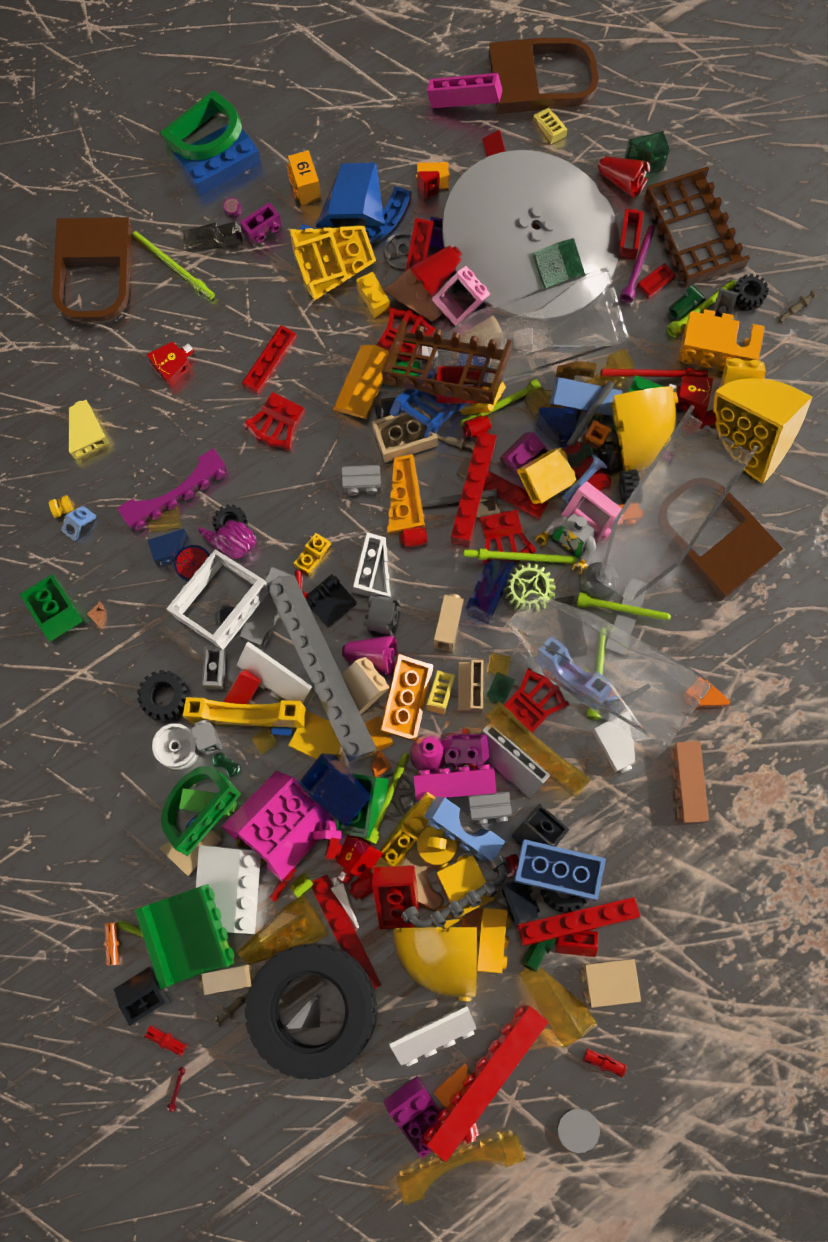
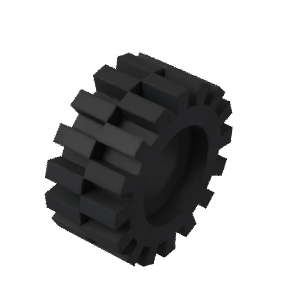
[733,274,769,310]
[619,469,642,504]
[212,504,248,532]

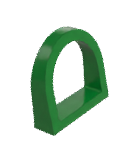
[159,90,242,160]
[161,766,241,856]

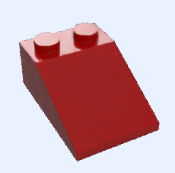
[372,865,420,929]

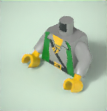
[535,514,596,574]

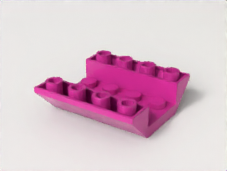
[221,771,334,881]

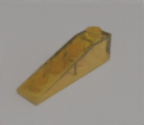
[237,895,328,965]
[519,967,598,1048]

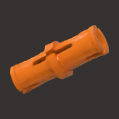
[103,923,120,966]

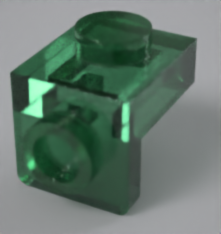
[486,672,515,704]

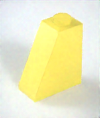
[69,400,109,460]

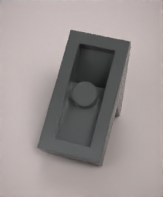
[712,288,738,317]

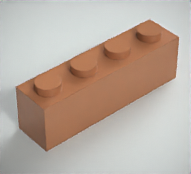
[671,741,709,825]

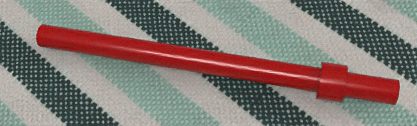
[600,368,708,377]

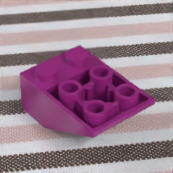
[499,432,549,483]
[383,1076,441,1159]

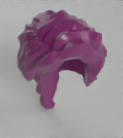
[199,521,256,559]

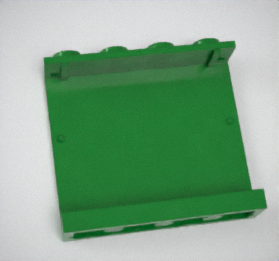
[135,884,234,990]

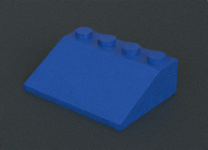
[173,124,261,195]

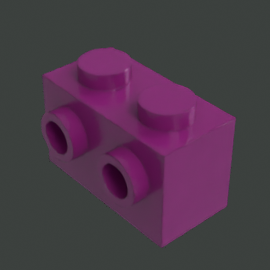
[240,202,282,245]
[443,734,490,766]

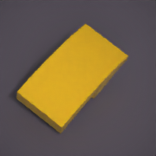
[293,533,331,577]

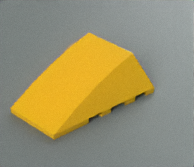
[289,226,376,301]

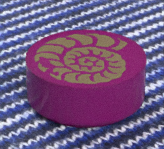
[223,197,242,217]

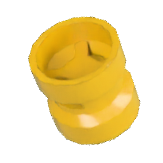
[49,495,73,518]

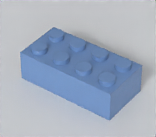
[514,839,606,901]

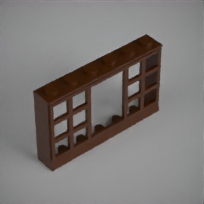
[644,166,750,287]
[381,320,512,405]

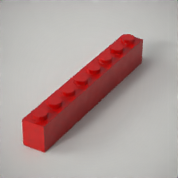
[421,1005,549,1162]

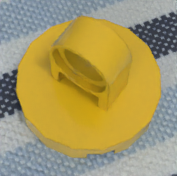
[417,826,457,865]

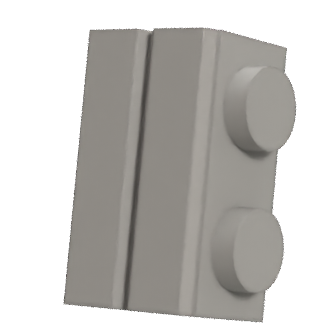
[342,465,381,496]
[201,646,227,690]
[191,720,223,756]
[468,792,512,825]

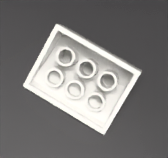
[196,845,261,934]
[389,1004,477,1067]

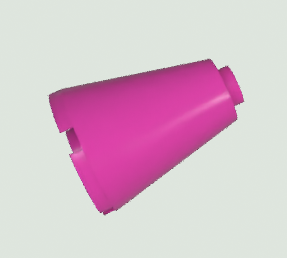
[342,636,398,675]
[410,734,447,772]

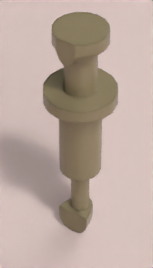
[780,290,818,322]
[437,434,476,451]
[213,988,250,1027]

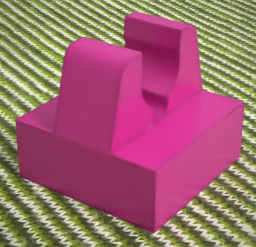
[313,821,341,840]

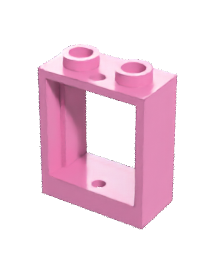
[432,266,490,327]
[562,482,623,543]

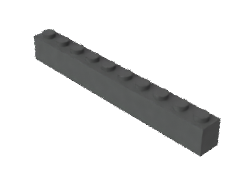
[267,575,377,762]

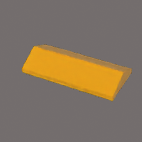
[333,344,389,419]
[380,654,433,741]

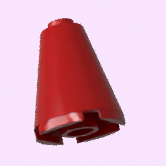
[598,156,650,197]
[410,245,462,296]

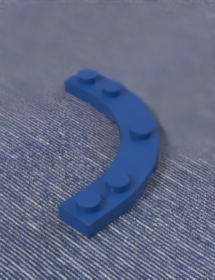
[300,186,412,245]

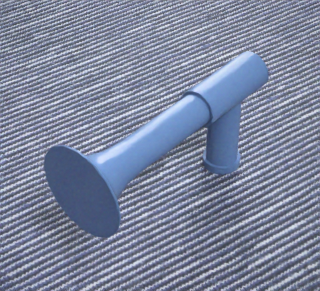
[560,455,607,503]

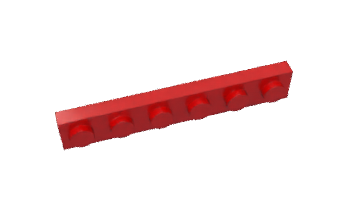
[311,874,382,989]
[517,897,641,946]

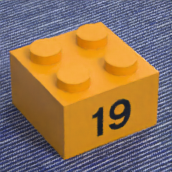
[286,150,322,206]

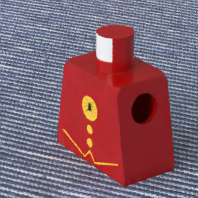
[147,342,194,388]
[669,376,714,417]
[336,835,383,884]

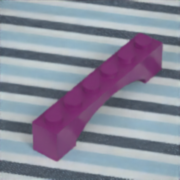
[117,448,228,532]

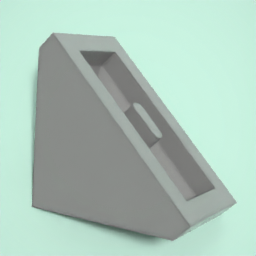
[286,994,320,1029]

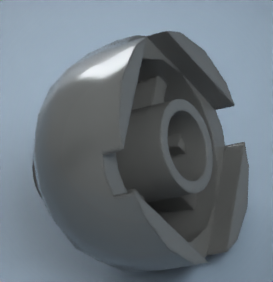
[579,562,618,601]

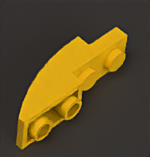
[380,792,435,866]

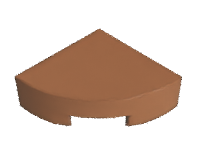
[85,601,106,629]

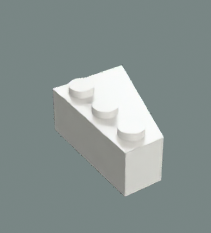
[351,533,391,598]

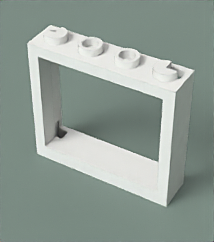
[167,549,269,650]

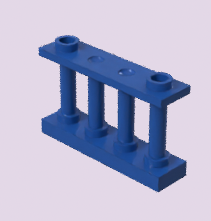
[389,369,465,438]

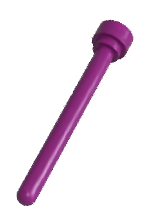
[620,225,655,303]

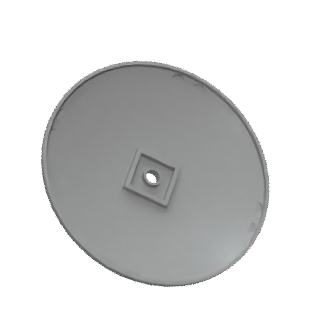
[442,150,620,320]

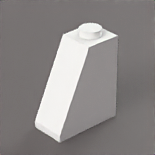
[592,711,635,774]

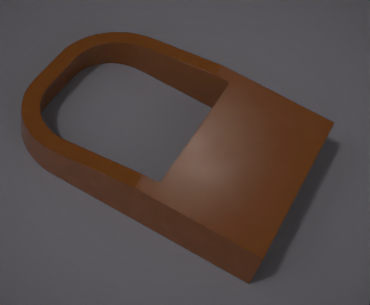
[489,38,599,114]
[53,217,132,322]
[657,478,783,601]

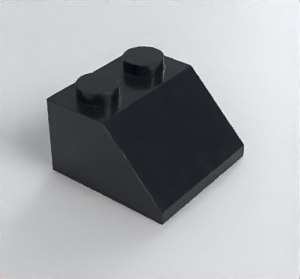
[511,803,570,847]
[500,881,540,926]

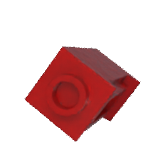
[618,209,644,260]

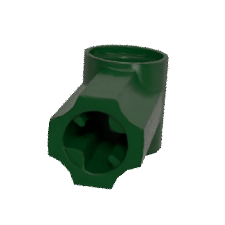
[668,285,706,320]
[521,939,556,972]

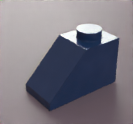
[148,528,188,567]

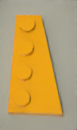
[387,454,425,534]

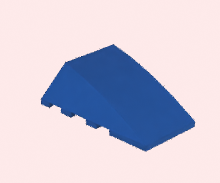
[316,162,385,227]

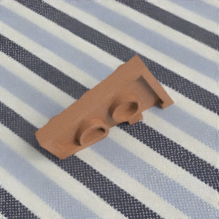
[384,269,443,323]

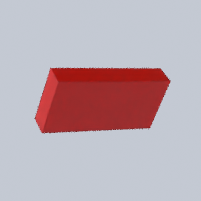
[637,263,677,299]

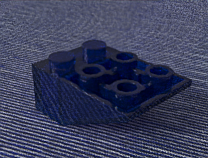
[298,753,371,826]

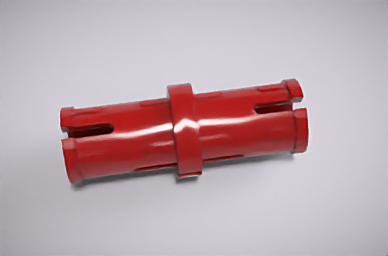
[144,1025,187,1057]
[583,1049,627,1078]

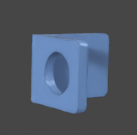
[61,506,96,541]

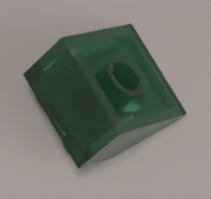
[624,131,670,174]
[533,238,585,289]

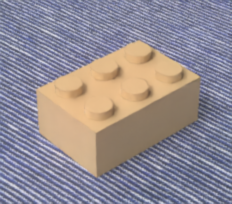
[372,407,438,463]

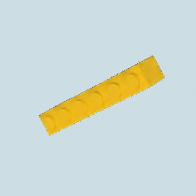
[183,697,306,728]

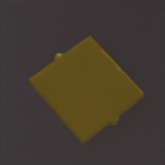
[149,504,181,533]

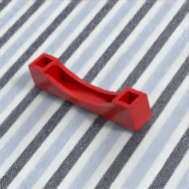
[451,431,497,547]

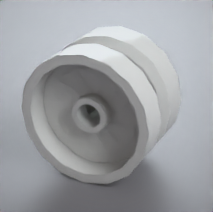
[152,724,200,770]

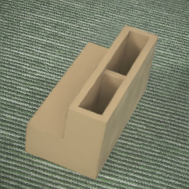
[458,660,484,713]

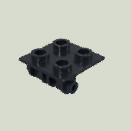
[306,574,357,627]

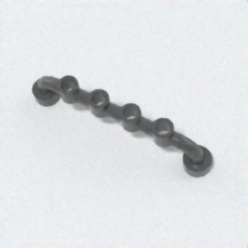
[401,855,507,928]

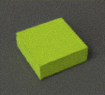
[289,873,313,898]

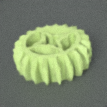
[503,563,556,615]

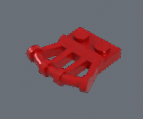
[377,307,436,362]
[243,392,305,450]
[480,509,536,566]
[502,668,570,734]

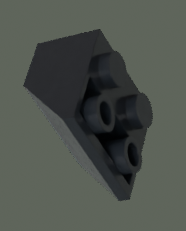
[114,966,170,1026]

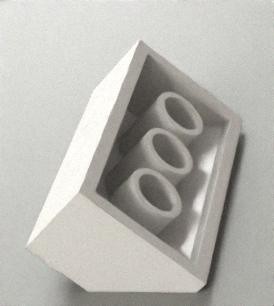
[237,642,315,707]

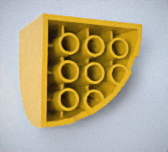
[713,378,812,484]
[611,387,678,472]
[393,927,477,1001]

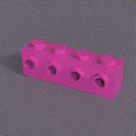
[427,73,502,108]
[414,764,496,800]

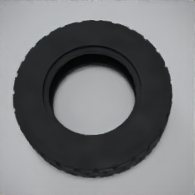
[245,943,377,1080]

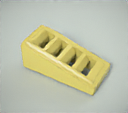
[533,108,567,144]
[426,670,456,715]

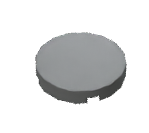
[557,1108,600,1153]

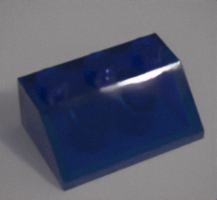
[466,559,514,624]

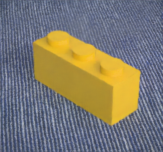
[477,908,511,973]

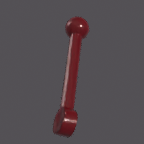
[167,1067,186,1112]

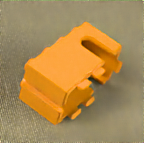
[678,309,765,371]

